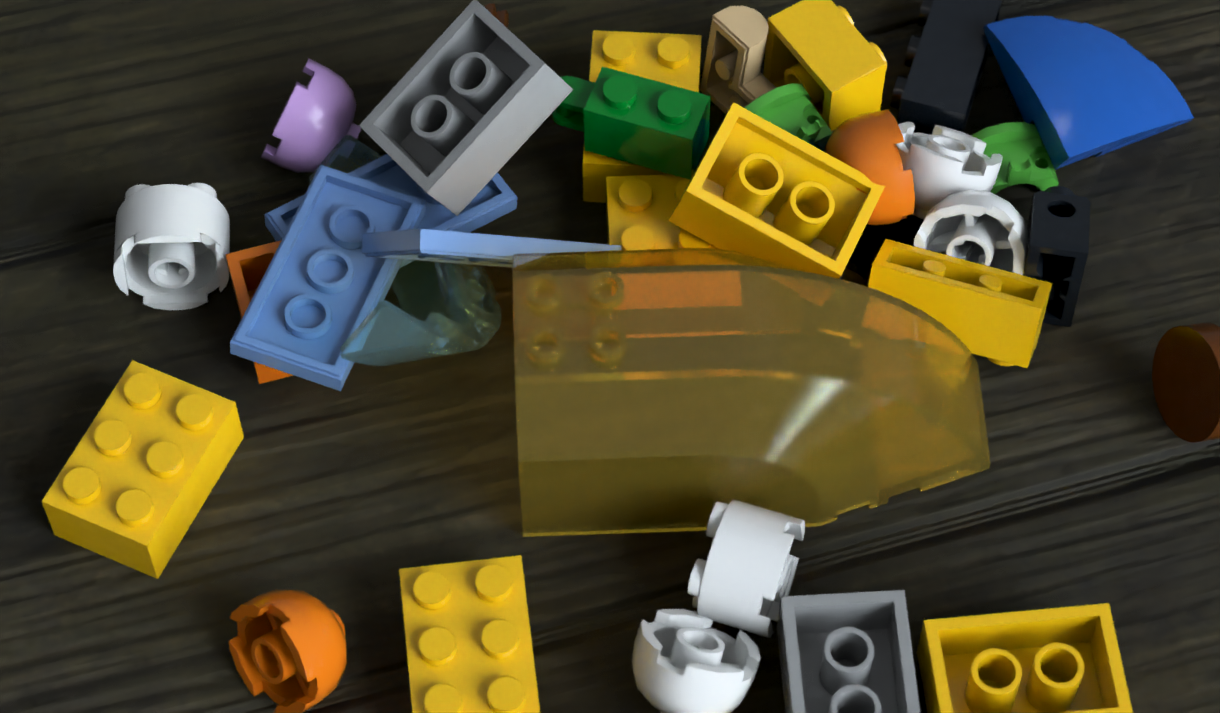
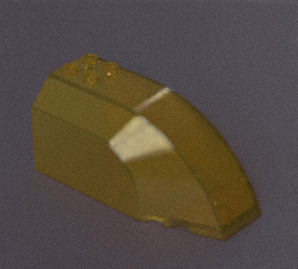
[512,248,991,537]

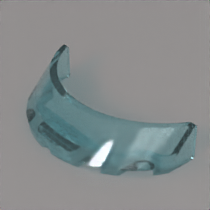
[308,135,501,366]

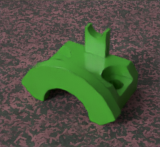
[744,83,832,151]
[970,122,1059,194]

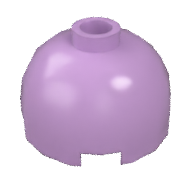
[261,59,361,172]

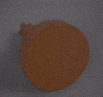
[1152,322,1220,443]

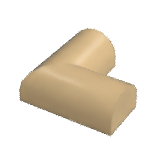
[700,6,777,114]

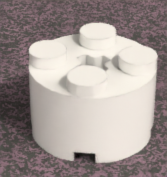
[113,183,230,310]
[687,499,805,638]

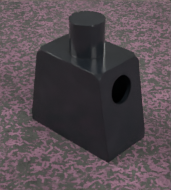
[1023,186,1091,327]

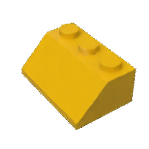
[669,102,885,303]

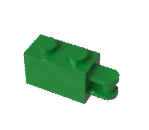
[551,66,711,180]

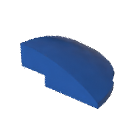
[983,16,1194,170]

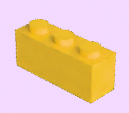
[860,239,1052,368]

